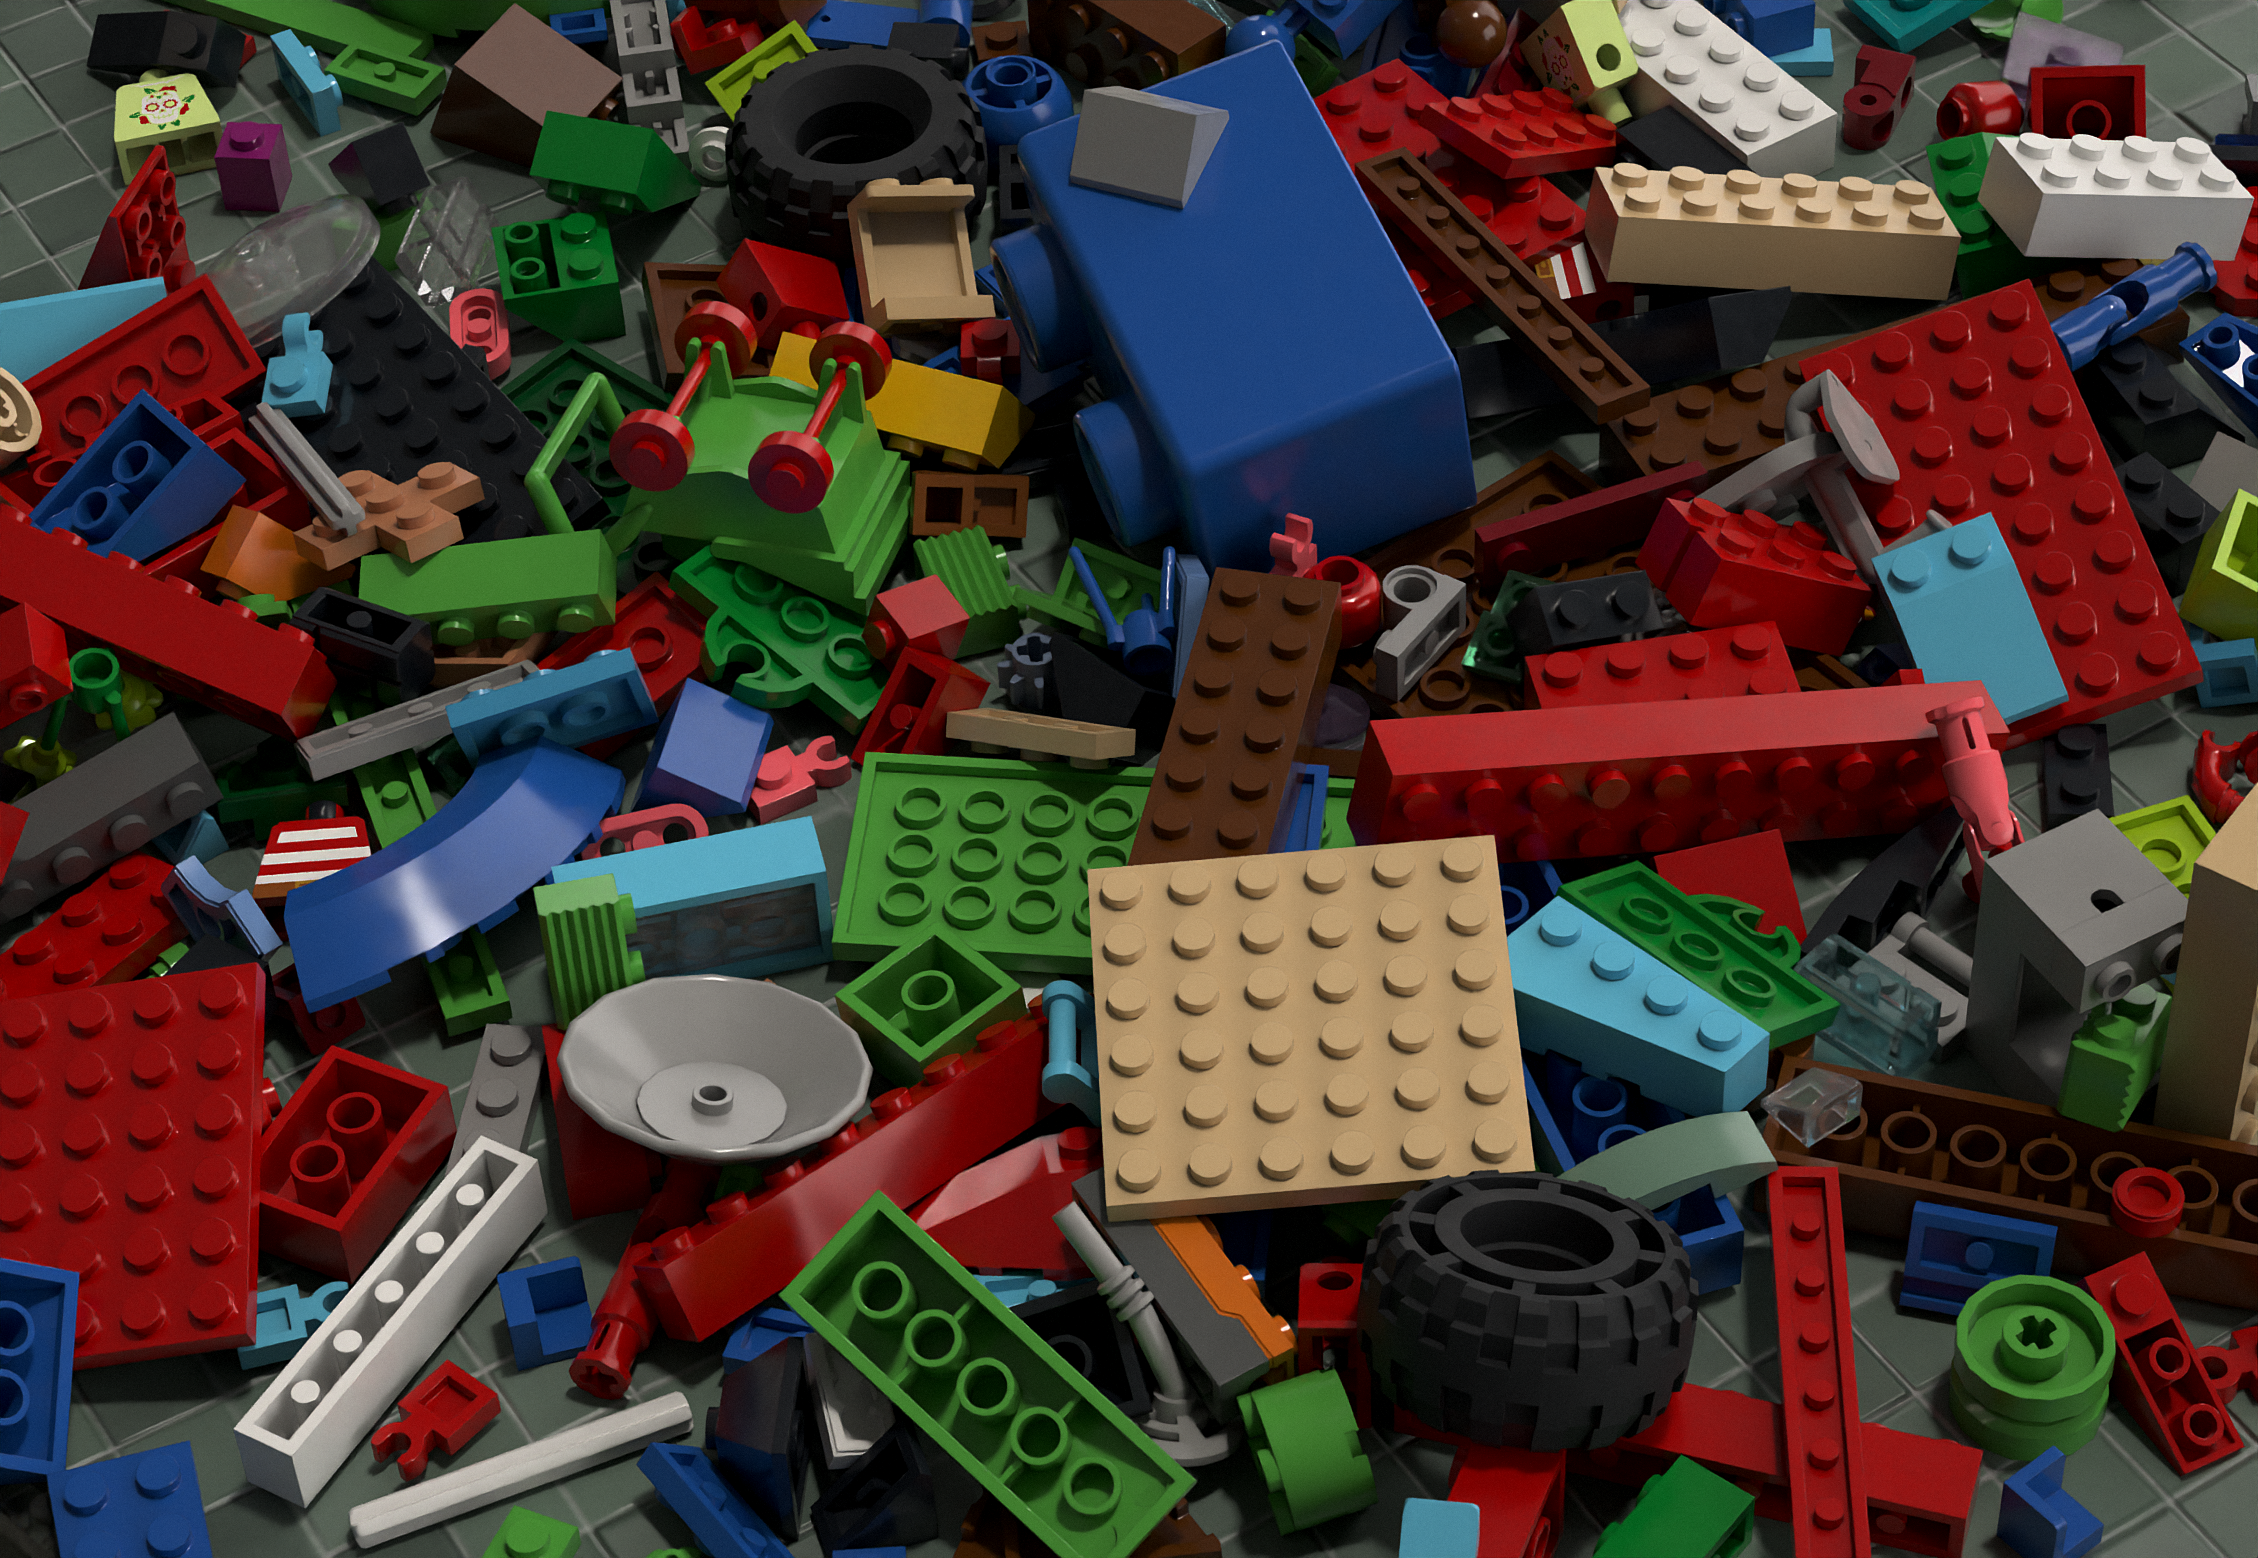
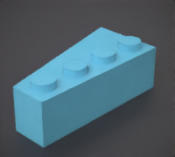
[1507,896,1770,1117]

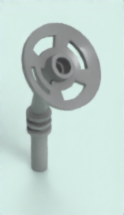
[1051,1201,1244,1467]

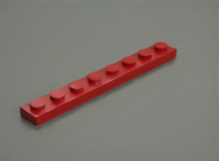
[1765,1166,1872,1558]

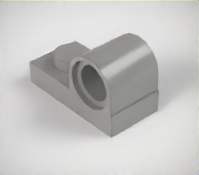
[1373,565,1466,703]

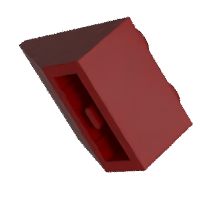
[77,145,196,296]

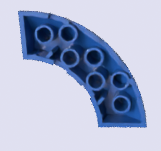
[284,735,626,1014]

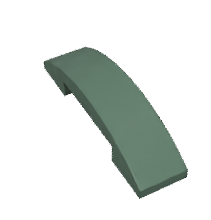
[1557,1111,1779,1210]

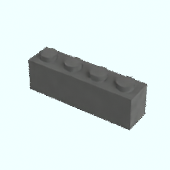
[0,712,224,927]

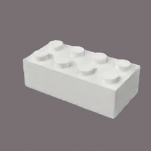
[1977,133,2254,261]

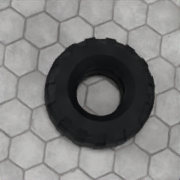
[725,45,988,286]
[1356,1170,1699,1453]

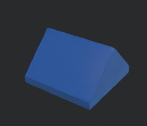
[629,677,774,818]

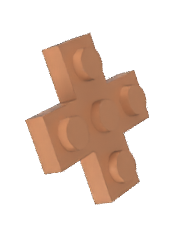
[293,462,485,571]

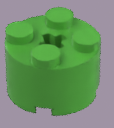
[1236,1367,1379,1536]

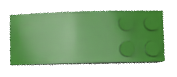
[779,1189,1197,1558]

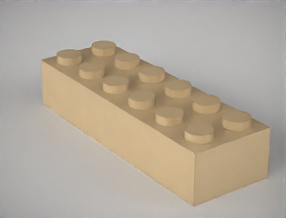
[1585,163,1961,301]
[2152,782,2258,1146]

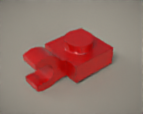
[960,318,1021,386]

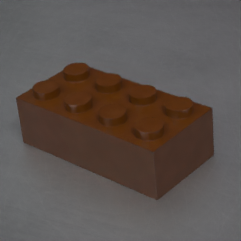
[1027,0,1227,91]

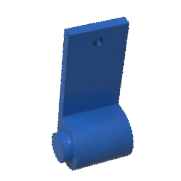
[806,0,974,50]

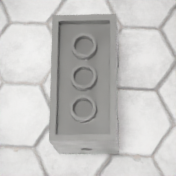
[1963,808,2188,1117]

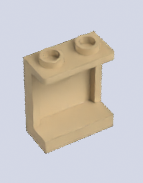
[847,178,996,338]

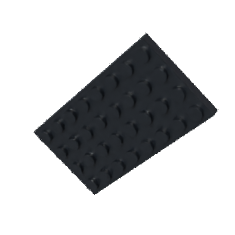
[226,249,612,594]

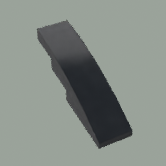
[1795,804,1967,992]

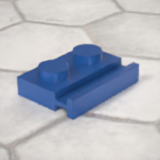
[1899,1201,2058,1316]

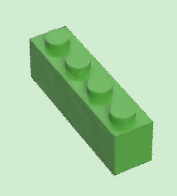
[359,529,618,646]

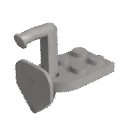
[1688,369,1953,584]

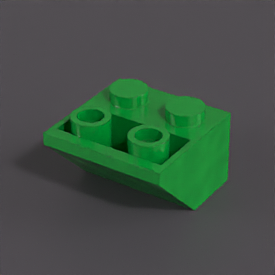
[491,210,626,342]

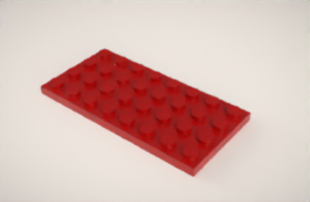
[1798,278,2204,752]

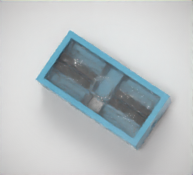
[551,816,837,980]

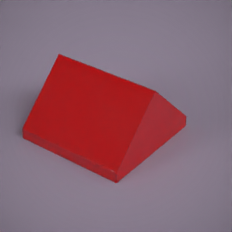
[2022,64,2146,141]

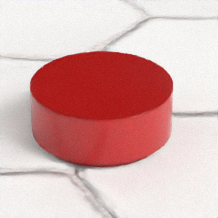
[2110,1167,2185,1238]

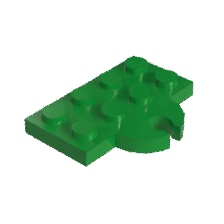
[668,542,891,736]
[1554,860,1841,1050]

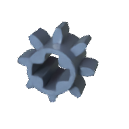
[997,633,1060,710]

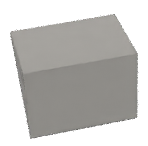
[1070,86,1229,209]

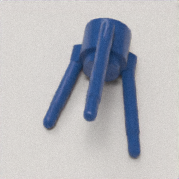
[1068,546,1176,676]

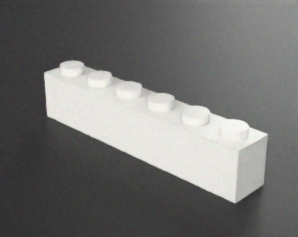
[233,1135,548,1508]

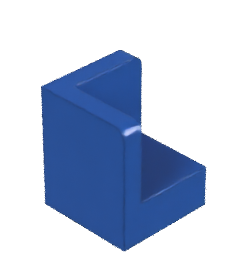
[496,1256,593,1371]
[1996,1446,2104,1558]

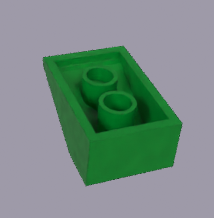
[529,110,702,215]

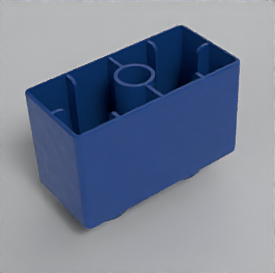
[989,39,1477,592]

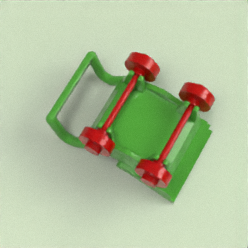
[524,301,911,616]

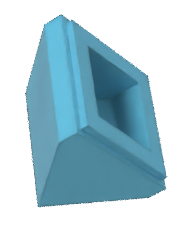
[151,809,230,866]

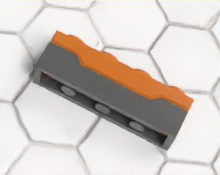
[1071,1166,1298,1425]

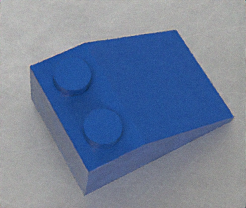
[28,389,247,562]

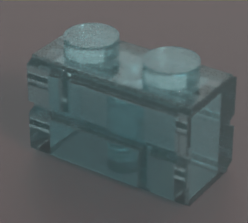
[1793,934,1942,1078]

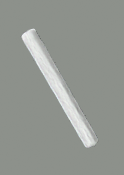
[348,1392,693,1549]

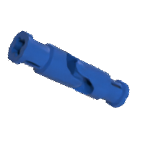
[2049,241,2217,373]

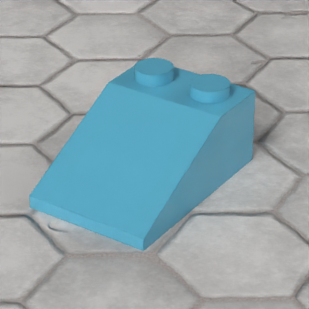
[1871,512,2069,725]

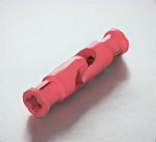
[1925,696,2025,897]

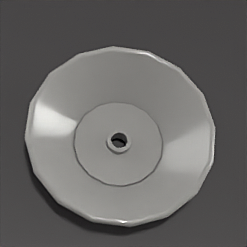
[557,974,873,1167]

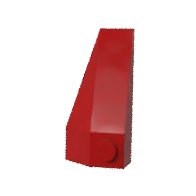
[902,1126,1104,1281]

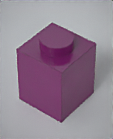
[214,121,292,212]

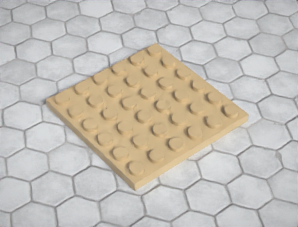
[1087,835,1535,1222]

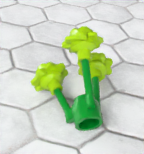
[2,647,164,789]

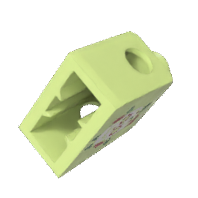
[1519,0,1639,128]
[114,69,223,186]

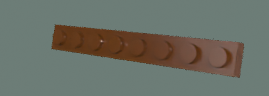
[1354,146,1650,426]

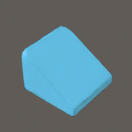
[1399,1498,1480,1558]

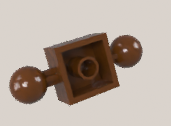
[1412,0,1507,69]

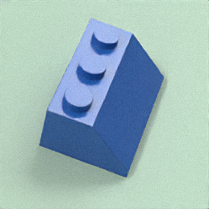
[0,1258,79,1485]

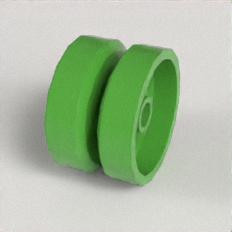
[1949,1275,2115,1461]

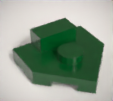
[214,735,349,841]

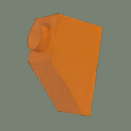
[200,505,356,602]

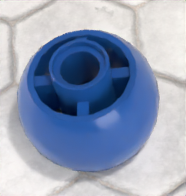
[962,55,1075,174]

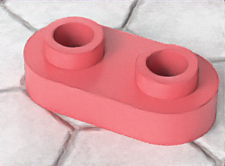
[449,288,512,380]
[580,804,709,861]

